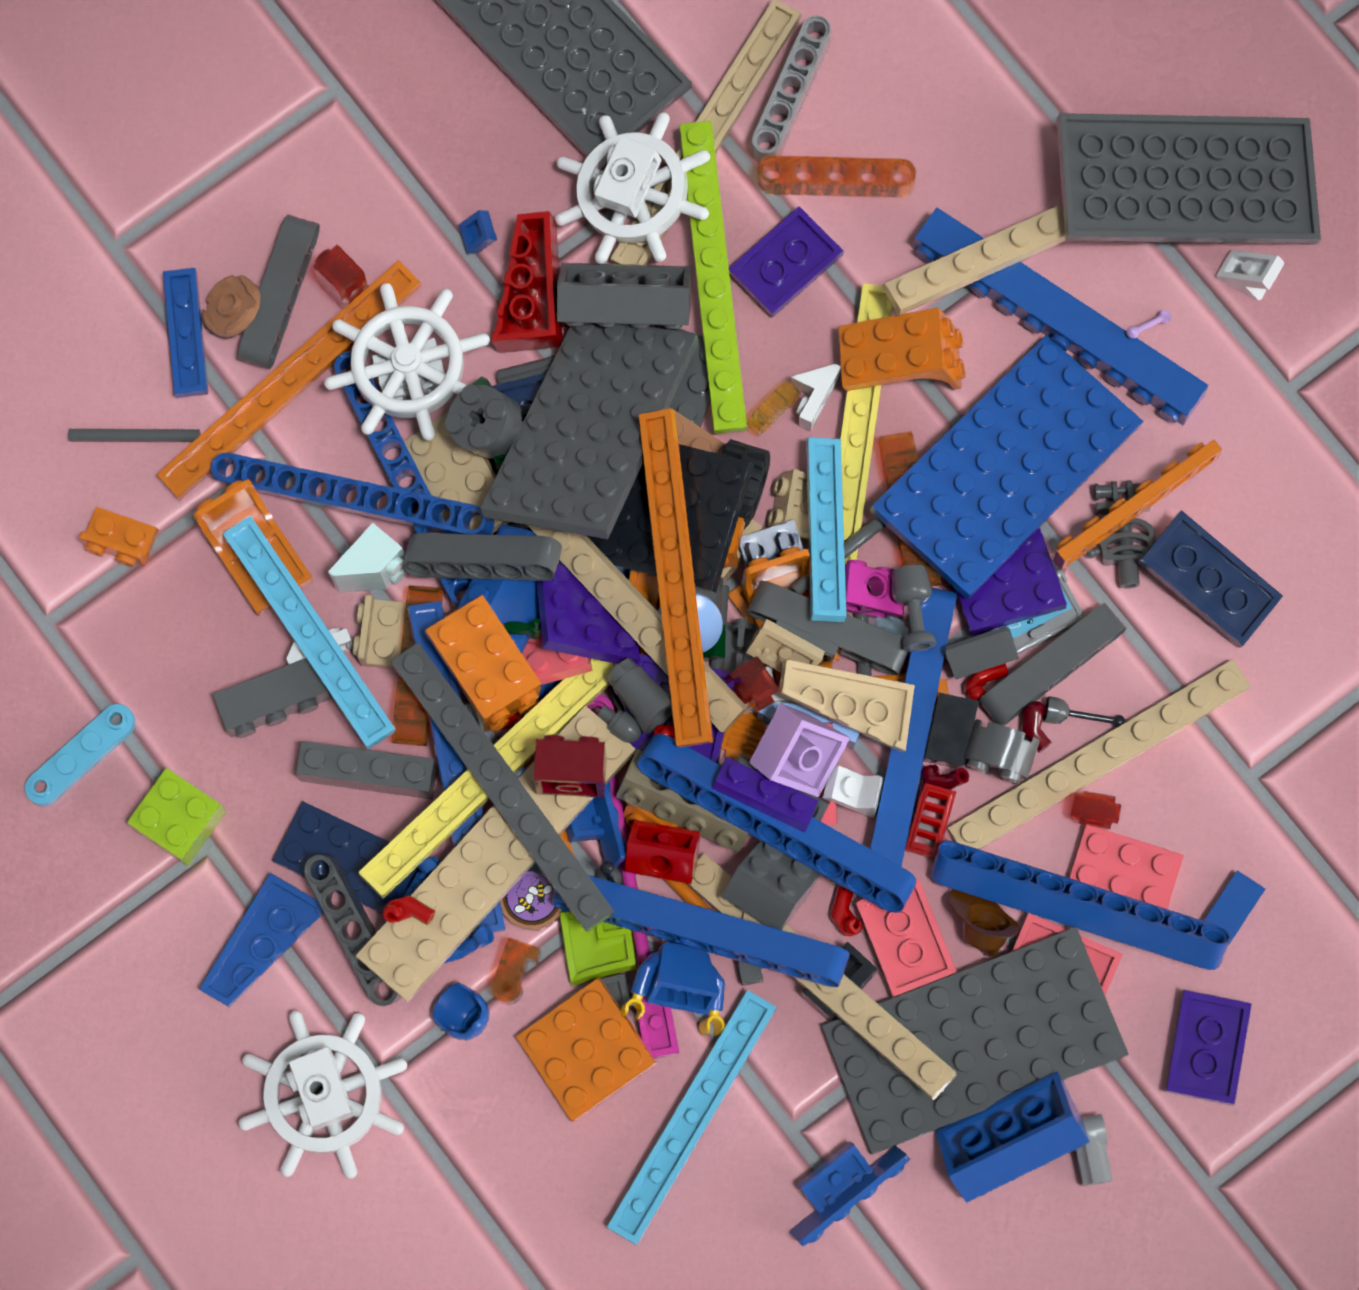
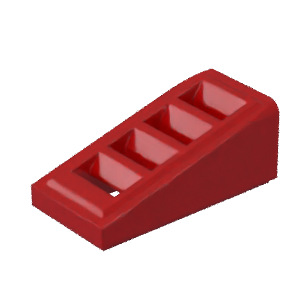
[905,783,956,859]

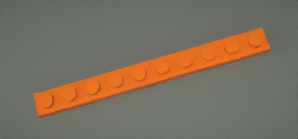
[156,260,422,501]
[639,408,713,748]

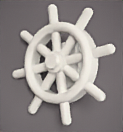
[555,112,710,264]
[324,283,490,441]
[239,1011,407,1179]

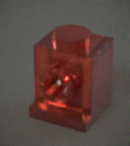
[724,656,779,712]

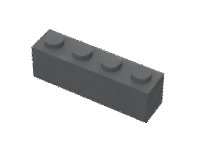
[213,658,335,738]
[296,741,438,800]

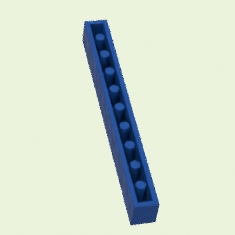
[913,207,1209,425]

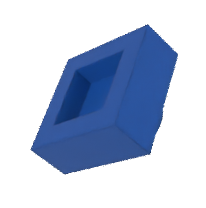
[459,210,497,254]

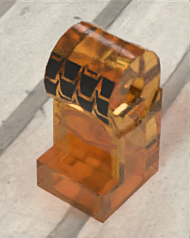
[492,937,542,1005]

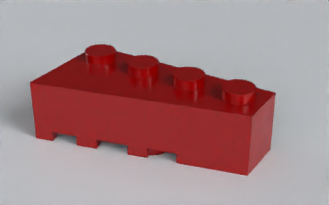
[491,211,563,353]

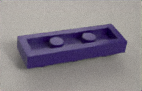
[712,757,819,832]

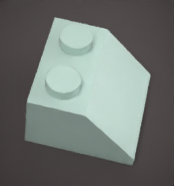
[328,523,407,593]

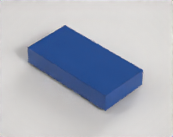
[1204,870,1266,946]

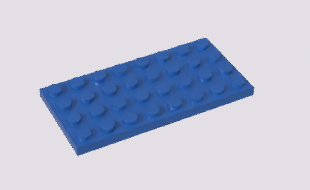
[870,335,1144,600]

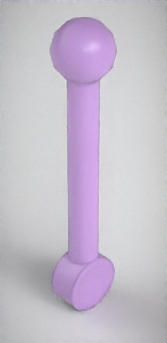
[1126,310,1172,339]

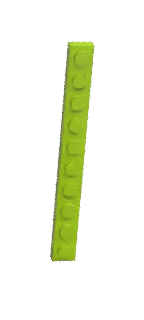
[680,120,747,434]

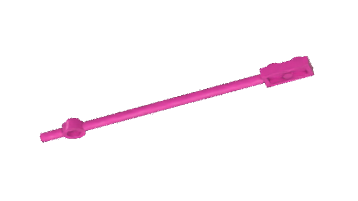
[587,694,680,1059]

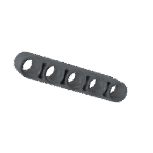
[238,215,320,369]
[402,533,562,581]
[747,581,908,675]
[979,603,1127,725]
[304,854,401,1006]

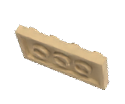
[404,412,510,535]

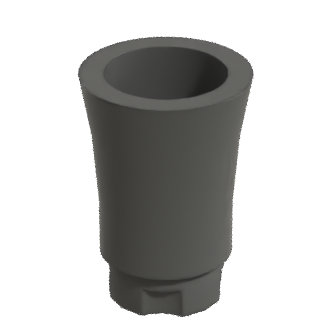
[606,658,673,734]

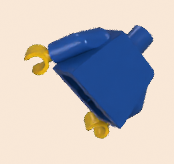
[621,941,725,1036]

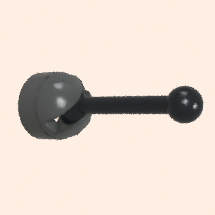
[1044,696,1126,728]
[596,861,623,885]

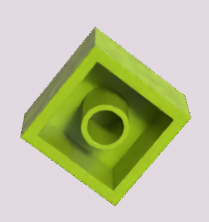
[127,768,226,867]

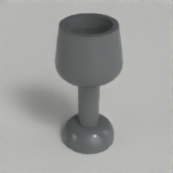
[892,565,937,652]

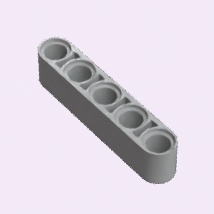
[752,15,831,165]

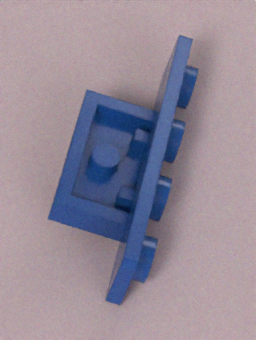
[566,781,627,869]
[790,1141,910,1246]

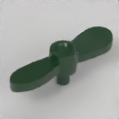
[504,618,542,639]

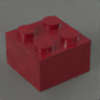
[533,735,607,798]

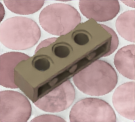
[616,749,748,853]

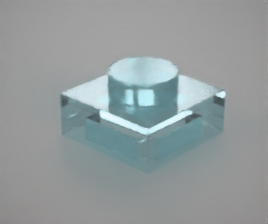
[874,616,909,638]

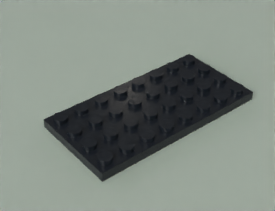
[492,405,754,593]

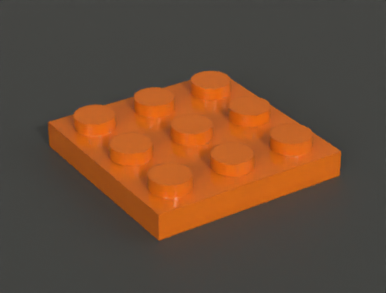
[516,978,657,1122]

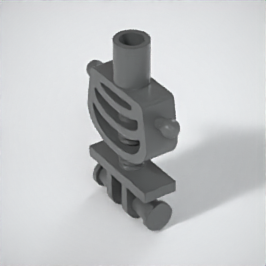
[1087,480,1155,588]

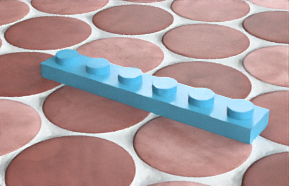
[806,437,846,622]

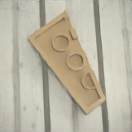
[778,660,915,752]

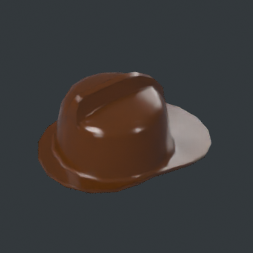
[949,890,1019,957]

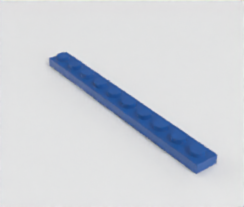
[407,601,505,936]

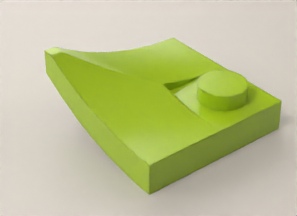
[560,912,637,986]

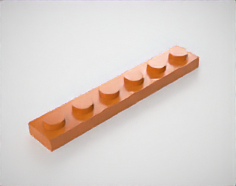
[1053,439,1222,571]

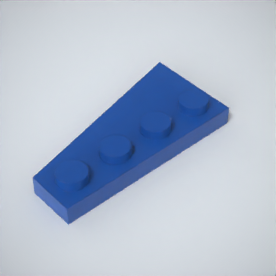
[199,873,324,1008]

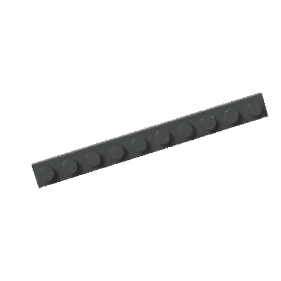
[391,642,614,933]

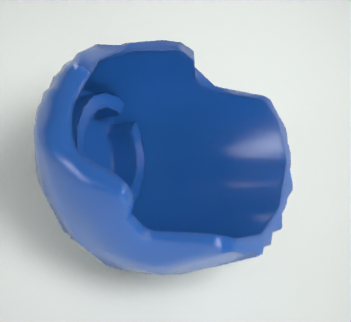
[432,983,490,1041]

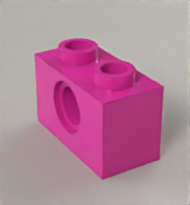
[845,560,905,621]

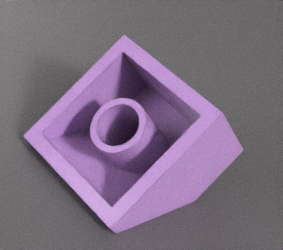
[749,703,850,797]

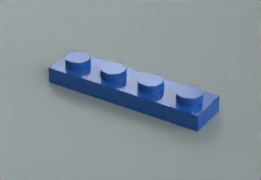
[163,267,209,398]

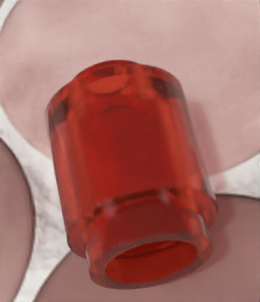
[1070,791,1121,829]

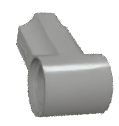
[1075,1114,1112,1186]

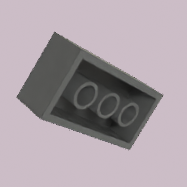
[557,263,692,329]

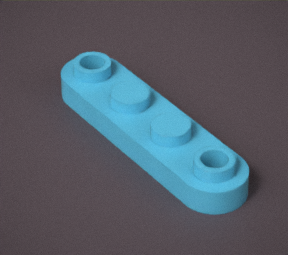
[25,704,136,807]

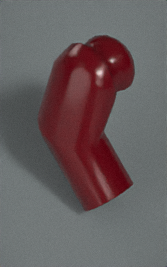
[1021,701,1052,753]
[921,764,969,790]

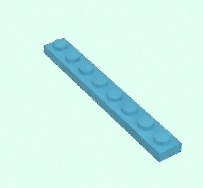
[223,515,396,750]
[607,990,777,1246]

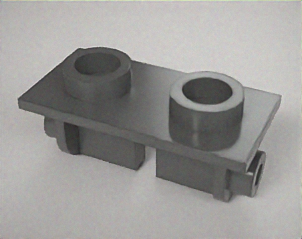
[723,618,757,689]

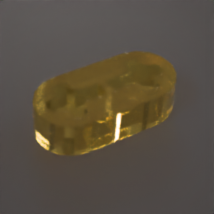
[747,381,800,436]

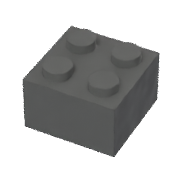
[722,841,820,930]

